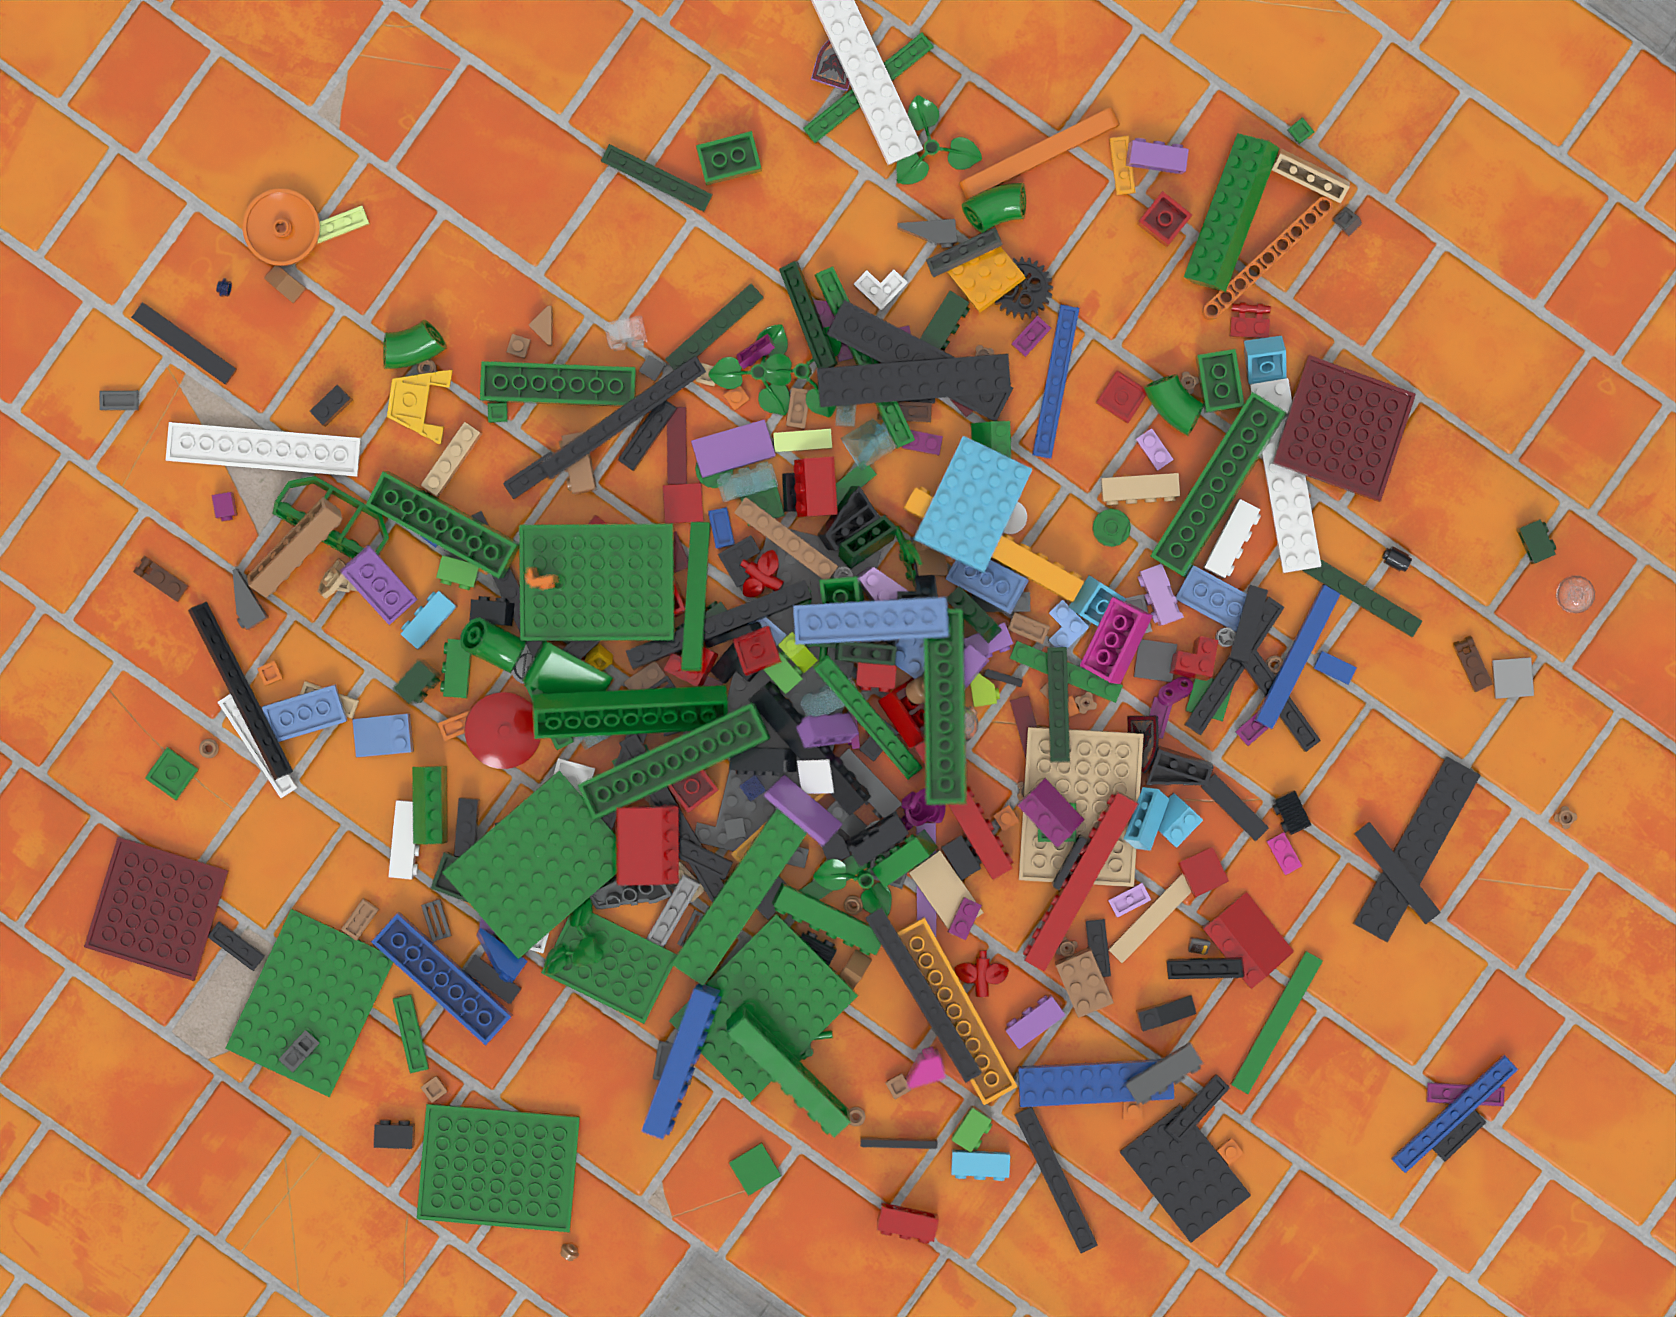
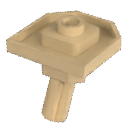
[317,558,358,598]

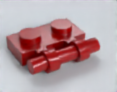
[1230,302,1271,338]

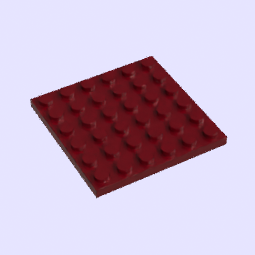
[1272,355,1416,502]
[84,837,229,981]

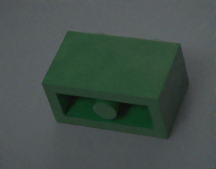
[1516,519,1556,564]

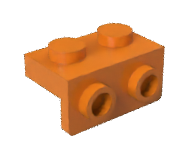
[525,567,559,590]

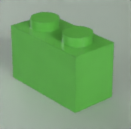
[436,555,480,590]
[764,651,803,694]
[951,1106,993,1152]

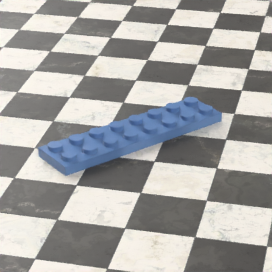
[793,597,949,644]

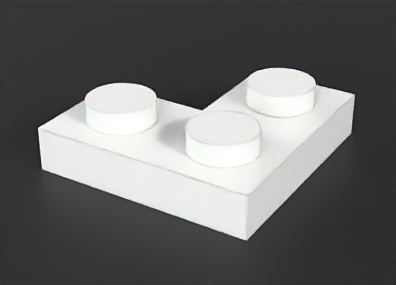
[853,270,908,311]

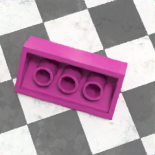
[1080,597,1153,684]
[906,1046,946,1089]

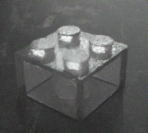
[604,315,648,351]

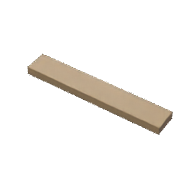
[1108,873,1191,963]

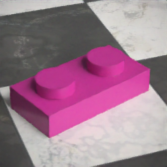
[1266,832,1302,875]

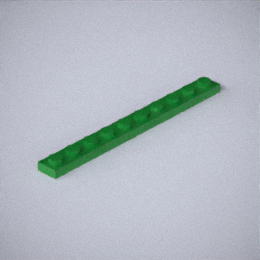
[814,266,915,449]

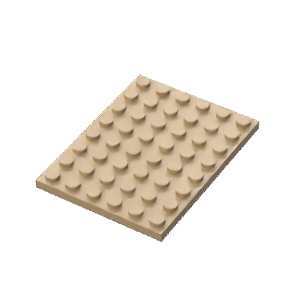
[1019,727,1144,887]

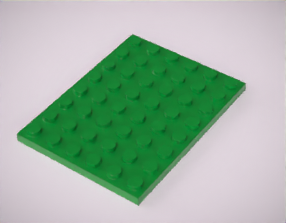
[519,524,674,641]
[442,771,617,959]
[225,909,394,1097]
[669,914,858,1102]
[416,1104,580,1233]

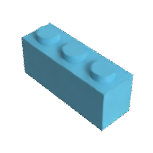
[401,591,458,649]
[1124,787,1169,851]
[951,1150,1010,1181]

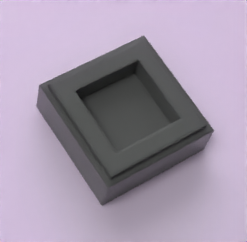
[639,355,665,381]
[724,817,746,840]

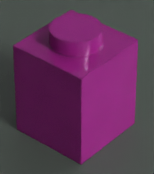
[212,492,237,522]

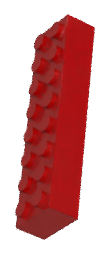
[914,740,1014,880]

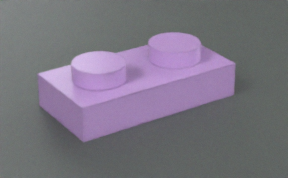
[1135,428,1174,471]
[1108,883,1151,918]

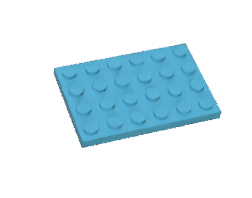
[914,436,1033,573]

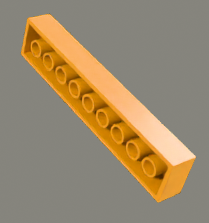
[904,486,1084,603]
[897,917,1018,1105]

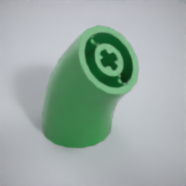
[961,183,1026,233]
[383,320,447,369]
[1143,374,1204,436]
[460,618,527,674]

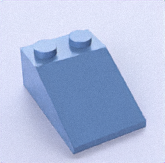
[352,714,414,757]

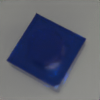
[740,775,766,802]

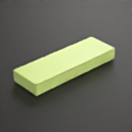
[316,206,370,245]
[774,429,832,452]

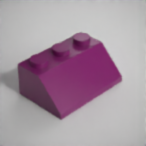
[1017,778,1085,848]

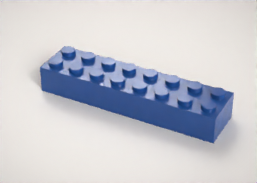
[372,912,513,1046]
[641,983,721,1140]
[1018,1059,1174,1107]

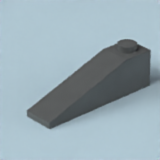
[590,875,672,910]

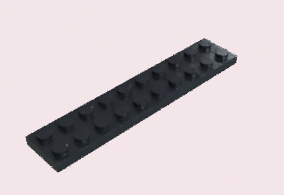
[826,300,1013,421]
[817,353,1011,407]
[1353,756,1481,942]

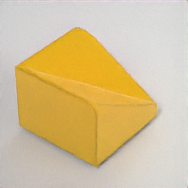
[585,644,613,671]

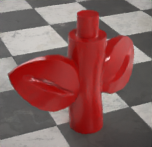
[740,550,784,597]
[954,950,1009,997]

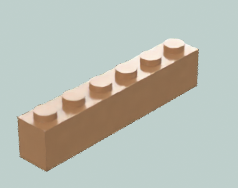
[247,497,342,598]
[734,497,838,579]

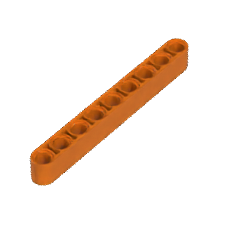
[959,108,1120,200]
[1202,196,1333,320]

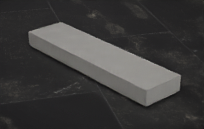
[647,874,701,948]

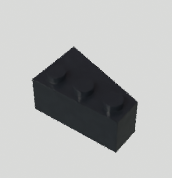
[817,486,880,551]
[1146,745,1214,785]
[729,747,797,776]
[847,811,909,867]

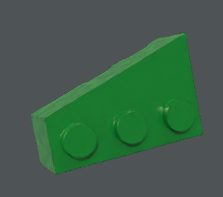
[872,829,938,887]

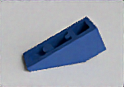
[476,928,528,983]

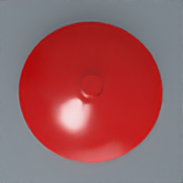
[464,692,541,769]

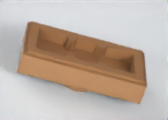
[1008,612,1050,644]
[341,898,379,941]

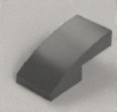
[278,1030,320,1073]

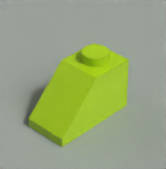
[778,632,818,673]
[970,674,1000,707]

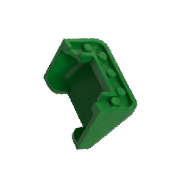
[522,641,613,694]

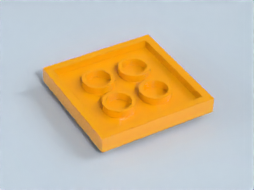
[946,246,1026,313]

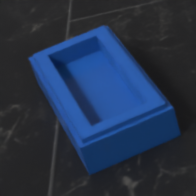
[708,507,735,549]
[1314,651,1357,685]

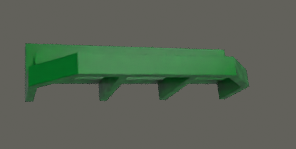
[272,476,389,559]

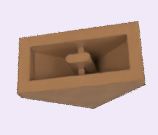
[264,266,306,303]
[529,306,553,346]
[839,950,872,989]

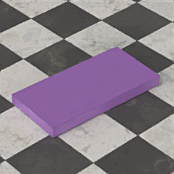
[691,420,776,478]
[340,545,418,625]
[764,775,843,846]

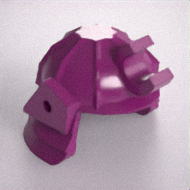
[901,788,946,831]

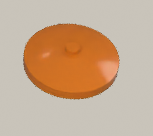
[242,189,320,266]

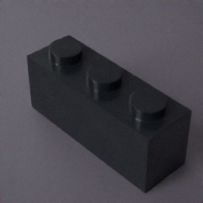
[454,798,480,856]

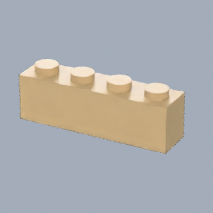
[1272,149,1350,203]
[421,422,482,497]
[1101,473,1180,505]

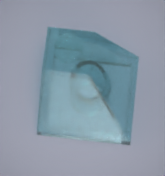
[841,419,897,471]

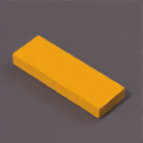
[1109,136,1136,196]

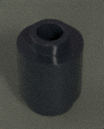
[1382,546,1412,572]

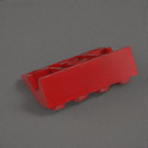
[616,804,679,885]
[1201,892,1294,989]

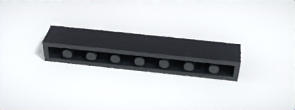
[749,681,871,816]

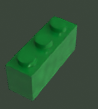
[440,639,472,698]

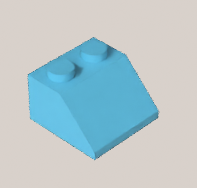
[1244,336,1287,385]
[1069,575,1126,626]
[1158,793,1203,848]

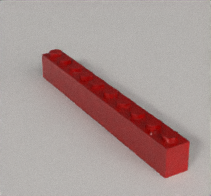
[1023,791,1138,972]

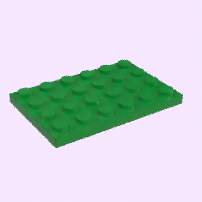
[541,912,676,1024]

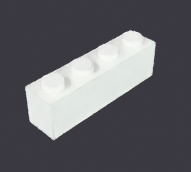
[1203,499,1261,578]
[389,800,420,879]

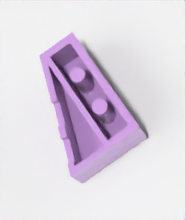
[1137,564,1183,626]
[857,567,908,601]

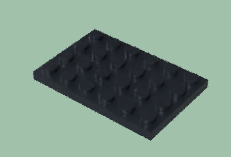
[1119,1104,1251,1243]

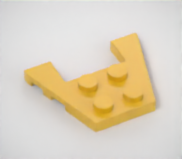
[387,370,453,444]

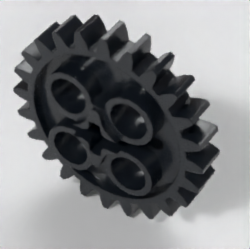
[995,257,1053,320]

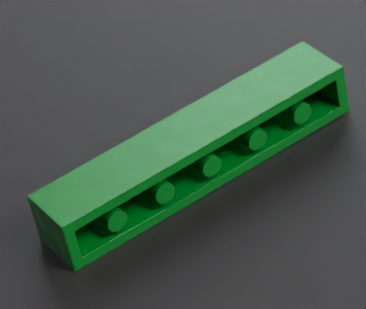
[772,883,881,956]

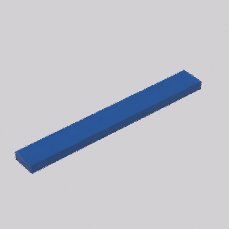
[1032,305,1079,459]
[1254,585,1340,729]
[1391,1055,1518,1173]

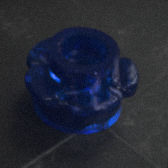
[216,278,232,297]

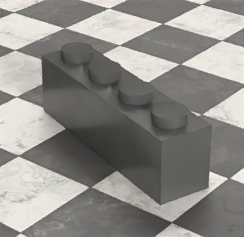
[839,748,902,819]
[1124,1042,1203,1105]

